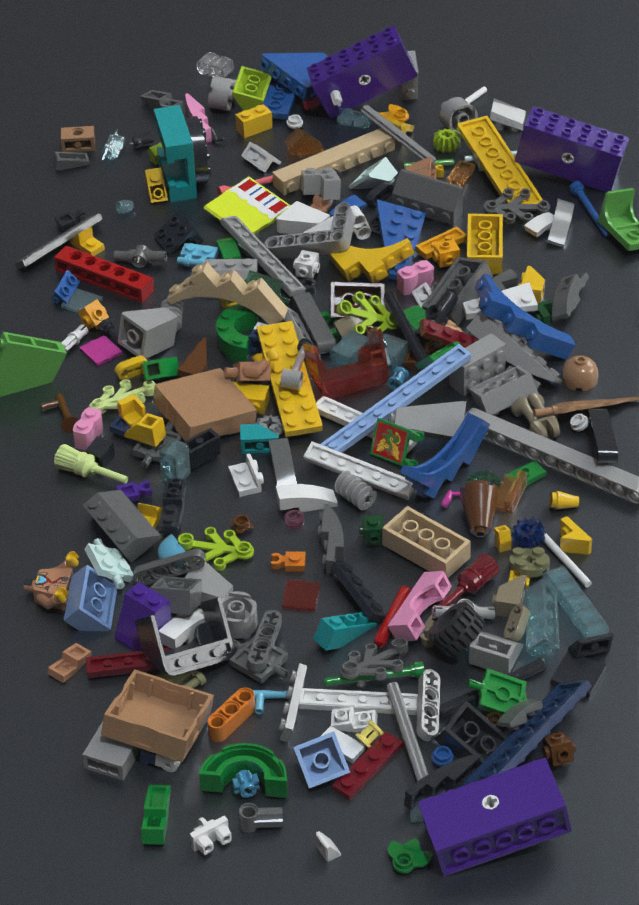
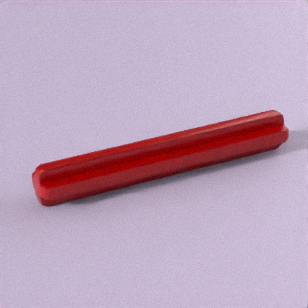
[374,585,411,648]

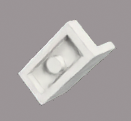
[241,142,281,173]

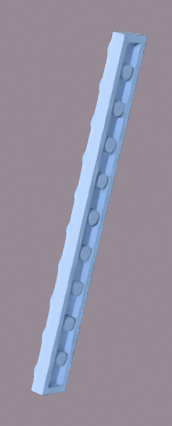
[320,344,472,453]

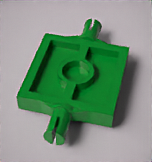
[467,668,527,715]

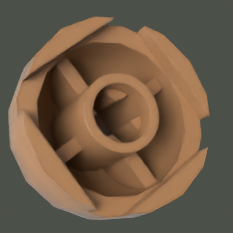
[561,356,599,391]

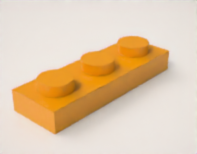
[415,227,467,260]

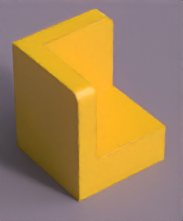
[117,394,146,427]

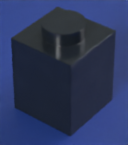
[86,437,115,468]

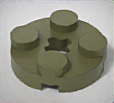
[509,547,550,577]

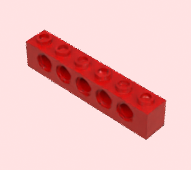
[54,246,154,303]

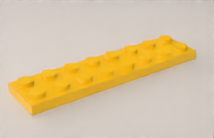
[457,116,543,213]
[257,321,323,437]

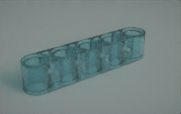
[543,566,610,638]

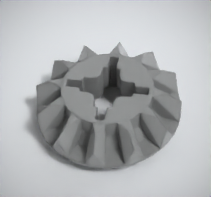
[255,414,284,436]

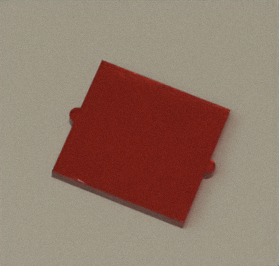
[282,580,321,611]

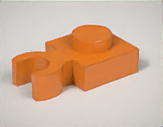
[271,551,306,572]

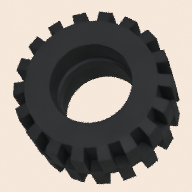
[429,601,484,657]

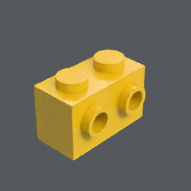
[235,104,272,138]

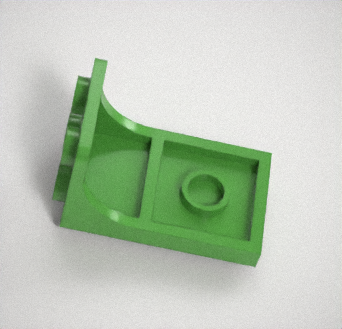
[598,188,639,251]

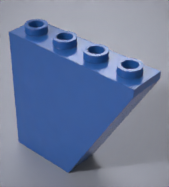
[259,53,328,101]

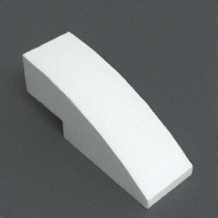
[276,484,338,513]
[159,608,206,649]

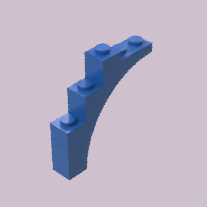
[475,273,576,360]
[400,412,490,499]

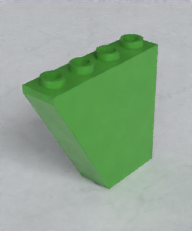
[0,332,67,397]

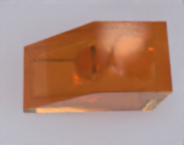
[285,127,325,158]

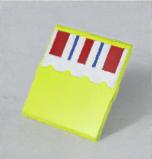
[204,177,291,235]

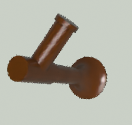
[40,393,79,433]

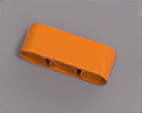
[207,688,255,742]

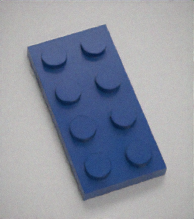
[261,77,297,120]

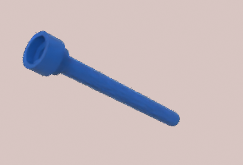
[569,181,610,237]

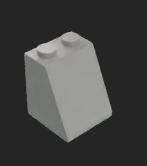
[118,307,178,358]

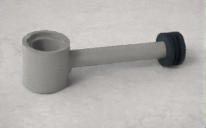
[280,338,313,390]

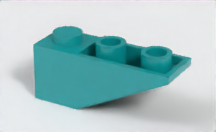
[313,612,377,650]

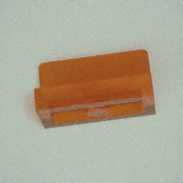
[496,470,528,514]

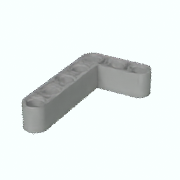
[265,202,355,259]

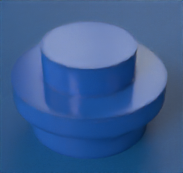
[432,746,453,767]

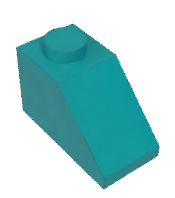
[240,424,279,454]

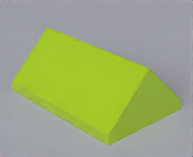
[232,66,272,111]

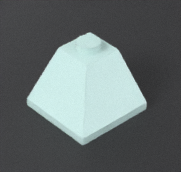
[348,157,398,189]

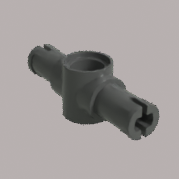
[114,245,167,268]

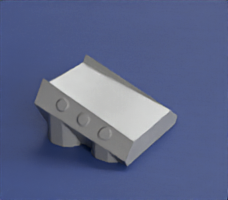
[490,98,526,132]

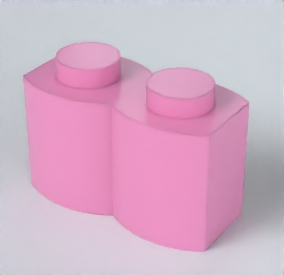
[397,260,434,295]
[73,407,103,450]

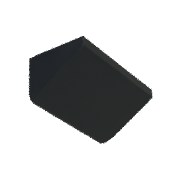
[568,633,614,658]

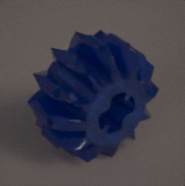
[512,516,546,549]

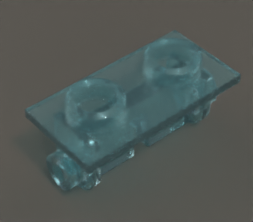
[337,108,372,129]
[102,129,125,160]

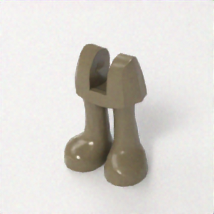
[511,393,560,438]

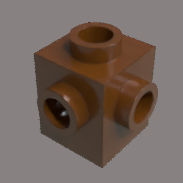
[542,732,576,766]

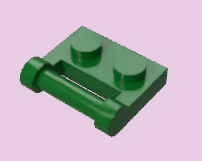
[415,341,461,370]

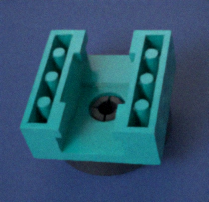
[154,105,211,202]

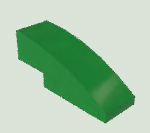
[141,785,171,845]

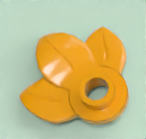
[379,104,409,122]

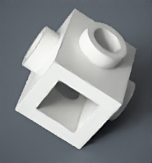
[293,250,320,279]

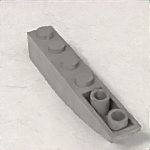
[467,311,563,384]

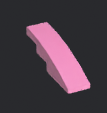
[185,93,212,144]

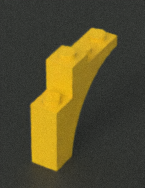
[327,238,415,283]

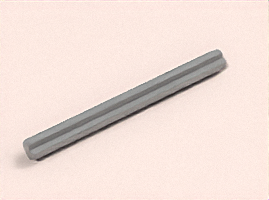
[361,105,436,163]
[387,682,428,782]

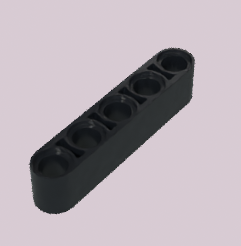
[587,409,618,463]

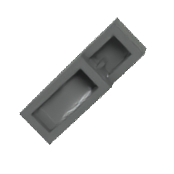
[140,90,186,114]
[269,438,297,486]

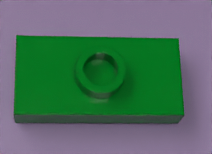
[504,461,547,491]

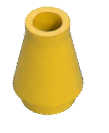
[549,491,579,510]

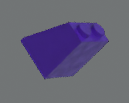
[115,582,172,652]

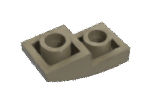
[333,305,366,339]

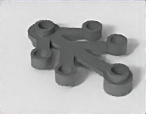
[483,188,550,224]
[340,638,408,680]

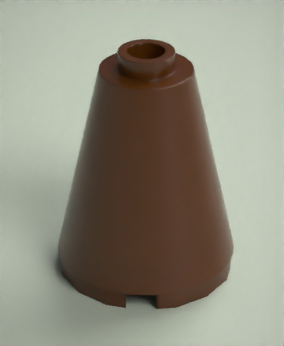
[460,480,499,537]

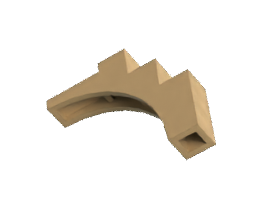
[167,262,288,324]

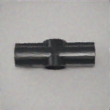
[415,290,459,343]

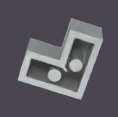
[300,168,341,200]

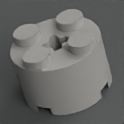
[208,76,236,112]
[440,97,478,135]
[221,591,258,639]

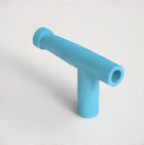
[253,690,287,714]

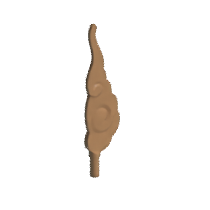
[533,397,639,417]

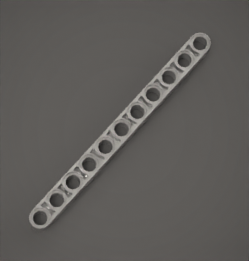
[464,408,639,504]

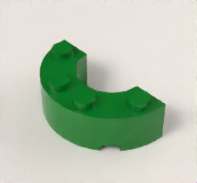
[216,304,259,363]
[199,743,288,798]

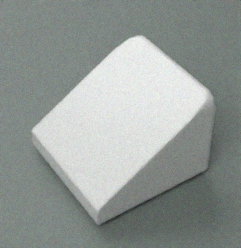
[316,831,341,862]

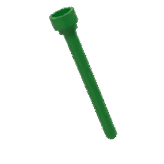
[323,661,424,686]

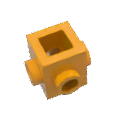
[432,239,460,268]
[77,299,109,330]

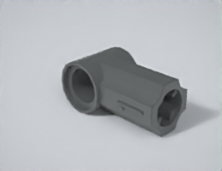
[238,803,283,833]

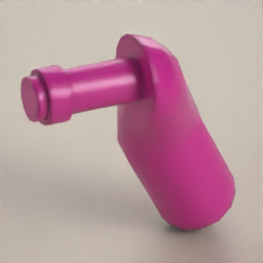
[441,490,460,508]

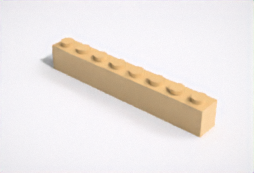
[272,128,395,195]

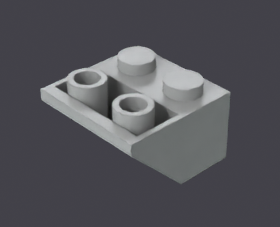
[469,632,523,674]

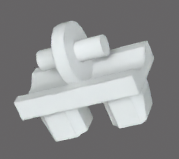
[190,815,232,855]

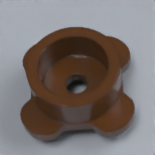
[230,514,254,534]

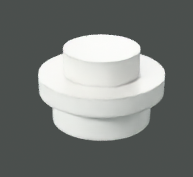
[287,115,303,129]
[570,414,589,432]

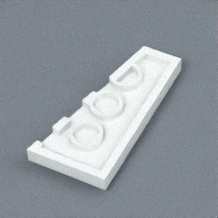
[463,283,538,320]

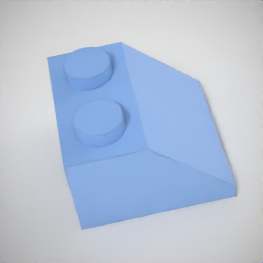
[293,731,350,789]

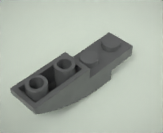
[552,272,590,321]
[318,504,344,575]

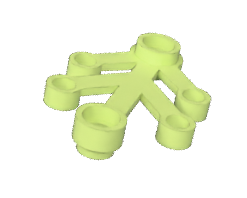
[89,380,156,414]

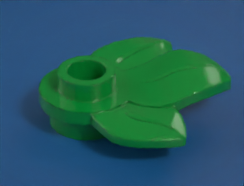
[388,838,433,873]

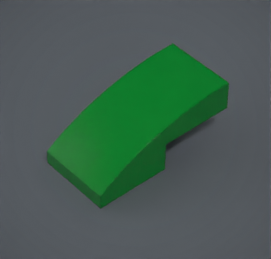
[216,237,241,259]

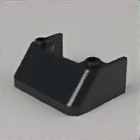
[134,597,235,676]

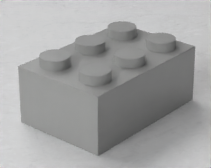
[449,333,506,396]

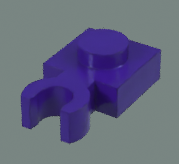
[116,481,152,502]

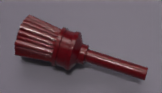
[437,553,500,606]

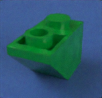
[141,357,179,382]

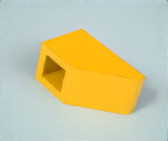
[143,167,168,203]
[518,266,545,304]
[124,413,166,447]

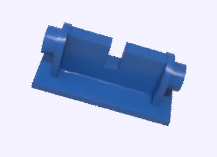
[52,270,80,304]

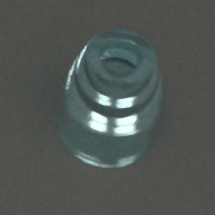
[115,199,134,215]

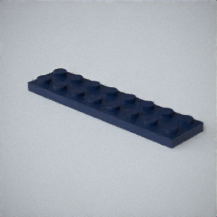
[460,679,592,787]

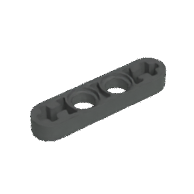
[133,549,206,585]
[247,610,282,672]

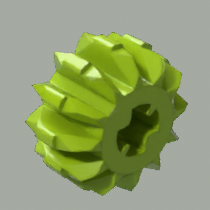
[433,128,461,154]

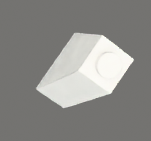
[276,201,330,234]

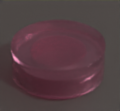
[285,510,304,529]

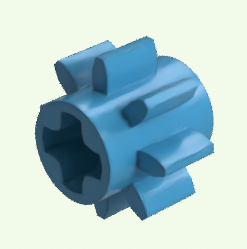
[232,770,260,798]

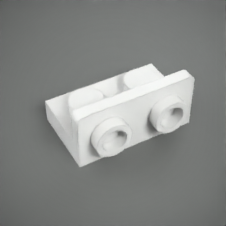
[228,454,264,497]

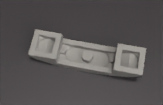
[547,199,574,247]

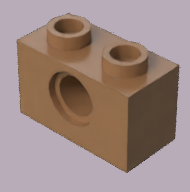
[61,126,95,152]

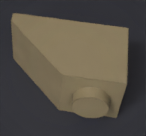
[492,575,527,617]

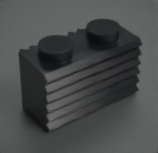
[179,428,221,470]

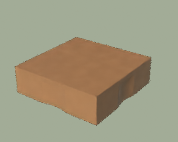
[153,368,257,441]
[101,669,214,762]

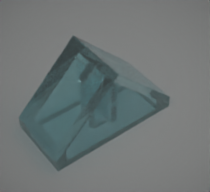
[382,334,409,371]

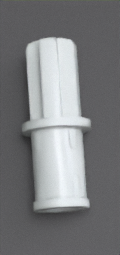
[62,324,89,352]

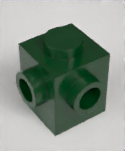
[359,515,384,547]

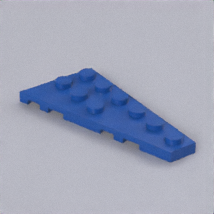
[376,200,426,281]

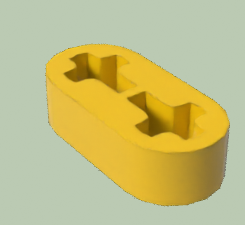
[114,355,148,380]

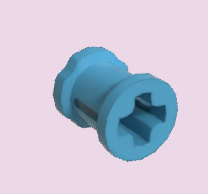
[387,367,409,390]

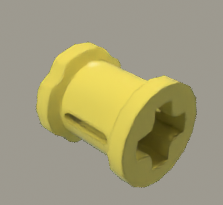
[355,720,384,749]

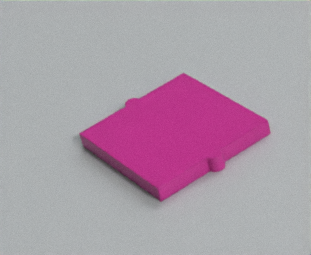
[80,335,122,366]

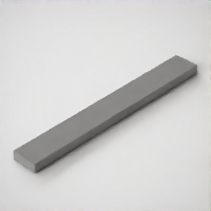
[221,216,306,296]

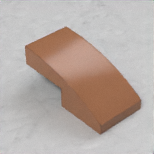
[310,194,333,213]
[47,643,92,683]

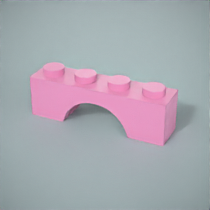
[388,571,452,641]

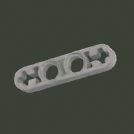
[416,669,440,741]

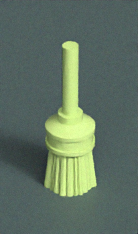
[54,444,128,484]

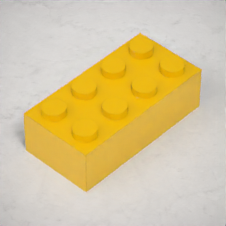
[467,214,503,274]

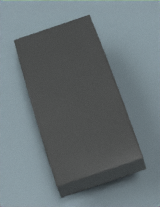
[497,699,543,730]

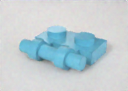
[177,243,219,267]

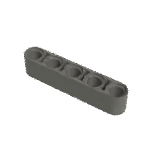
[291,292,336,355]

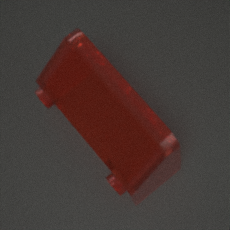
[302,325,389,399]

